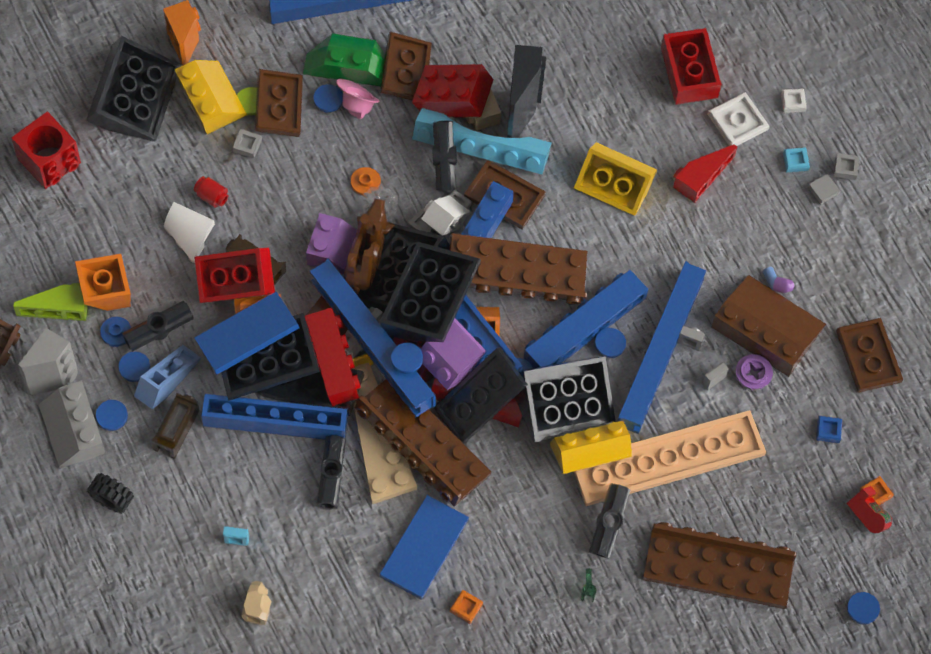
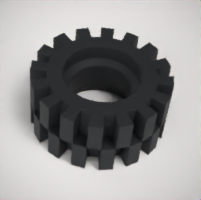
[87,473,134,514]

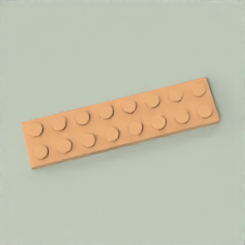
[574,410,766,506]

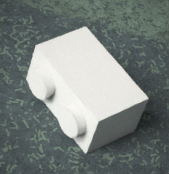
[421,195,470,236]

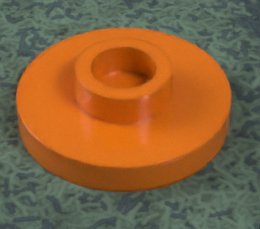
[351,167,381,196]

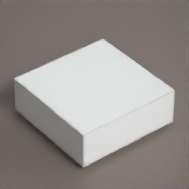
[781,89,807,113]

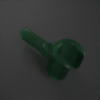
[580,568,597,602]

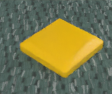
[353,354,373,366]

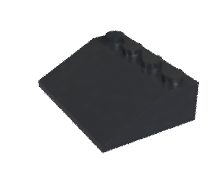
[86,36,181,142]
[507,45,546,138]
[357,224,450,314]
[380,242,481,342]
[221,313,320,401]
[515,356,616,442]

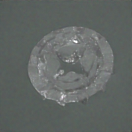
[361,185,398,219]

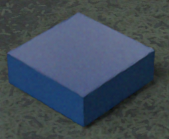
[816,416,842,443]

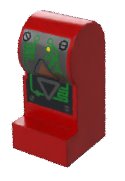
[846,486,892,533]

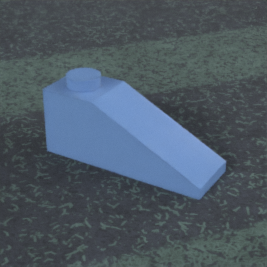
[134,345,201,409]

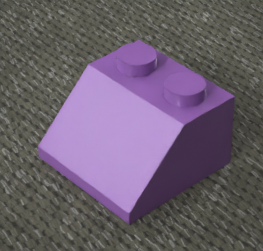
[306,213,357,275]
[421,319,486,390]

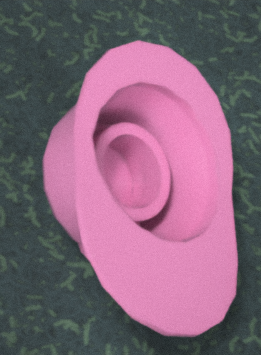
[336,79,379,119]

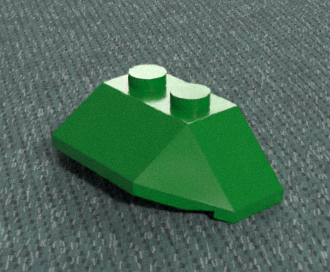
[303,33,385,87]

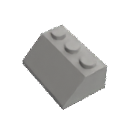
[18,328,78,395]
[39,381,106,468]

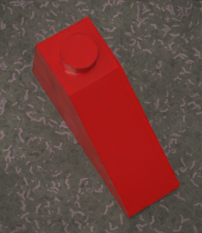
[673,144,737,203]

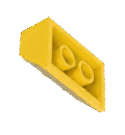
[175,60,247,134]
[574,142,657,216]
[550,421,632,474]

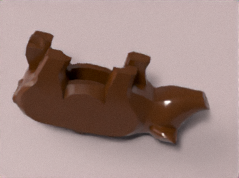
[344,199,395,294]

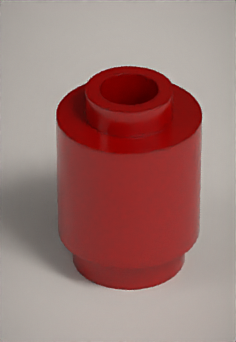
[193,176,229,208]

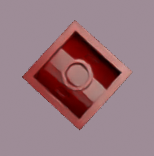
[11,111,81,189]

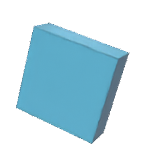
[783,147,810,173]
[223,526,249,546]

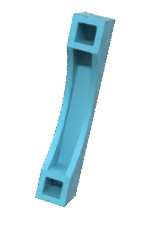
[412,108,551,175]

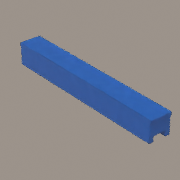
[269,0,412,24]
[310,258,436,417]
[617,261,706,434]

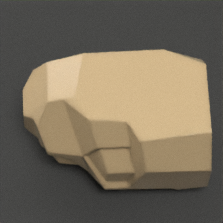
[242,581,271,625]

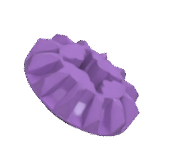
[735,354,773,390]

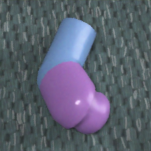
[762,267,794,293]

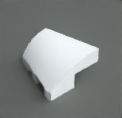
[164,202,215,263]

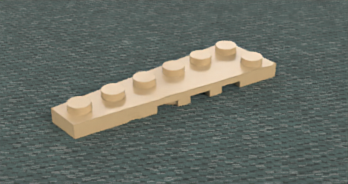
[353,362,417,505]

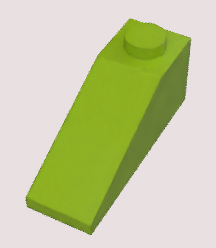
[13,283,88,321]

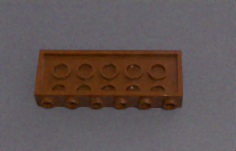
[449,233,588,304]
[355,379,492,507]
[643,522,797,609]

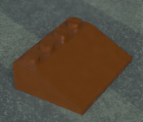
[711,275,826,377]

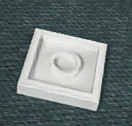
[707,92,769,146]

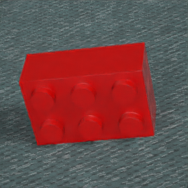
[661,28,722,105]
[412,64,494,117]
[194,248,275,303]

